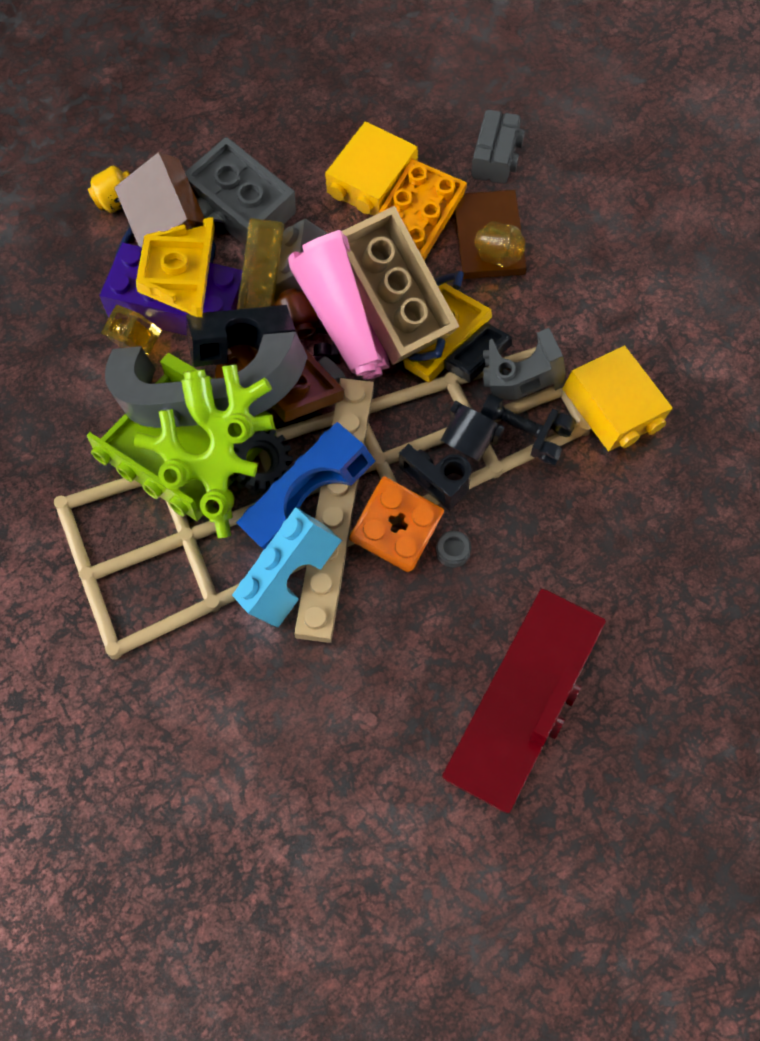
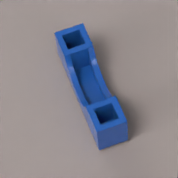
[236,422,375,550]

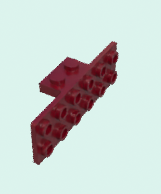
[442,589,606,814]

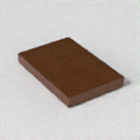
[454,190,527,279]

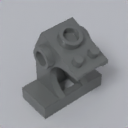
[483,328,567,400]

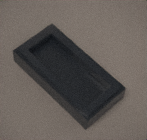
[444,323,512,383]

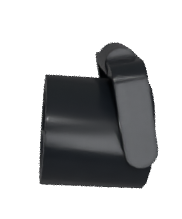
[440,401,505,462]

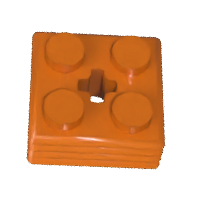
[349,476,444,572]

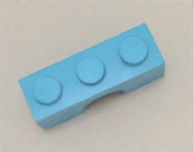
[232,507,342,628]

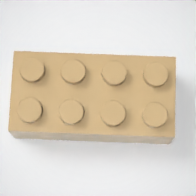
[342,206,459,365]

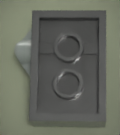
[185,137,296,252]

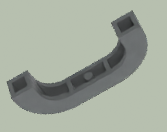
[105,332,307,428]

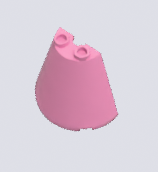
[288,230,390,380]

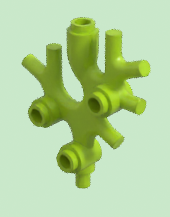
[133,364,274,538]

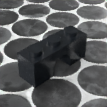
[186,305,295,367]

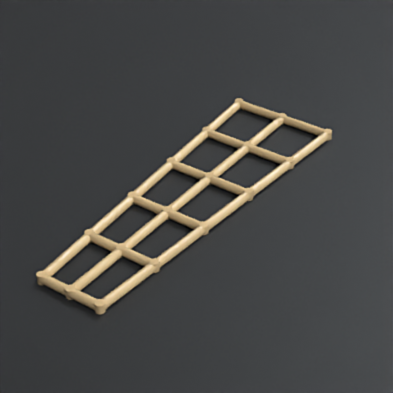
[54,347,591,660]

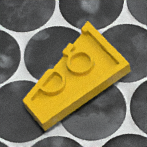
[403,283,492,382]

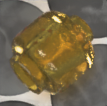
[475,221,526,267]

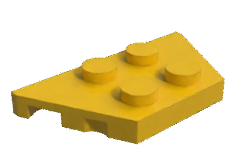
[136,217,215,317]

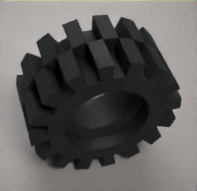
[229,429,293,494]

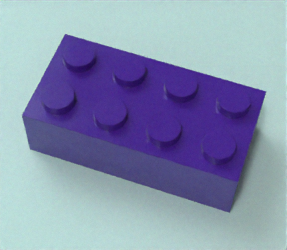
[99,242,250,336]

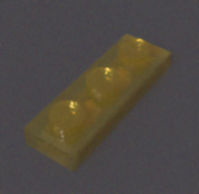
[237,218,284,309]

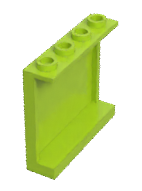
[86,353,277,521]

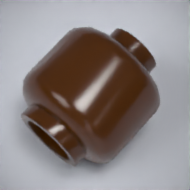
[273,289,318,340]

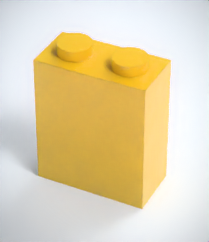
[325,121,418,216]
[562,345,673,452]

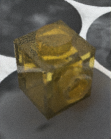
[101,304,162,356]

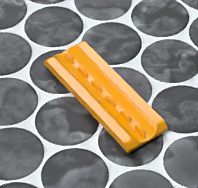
[377,159,467,260]

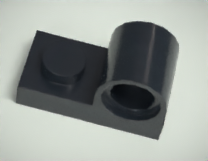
[399,443,471,511]

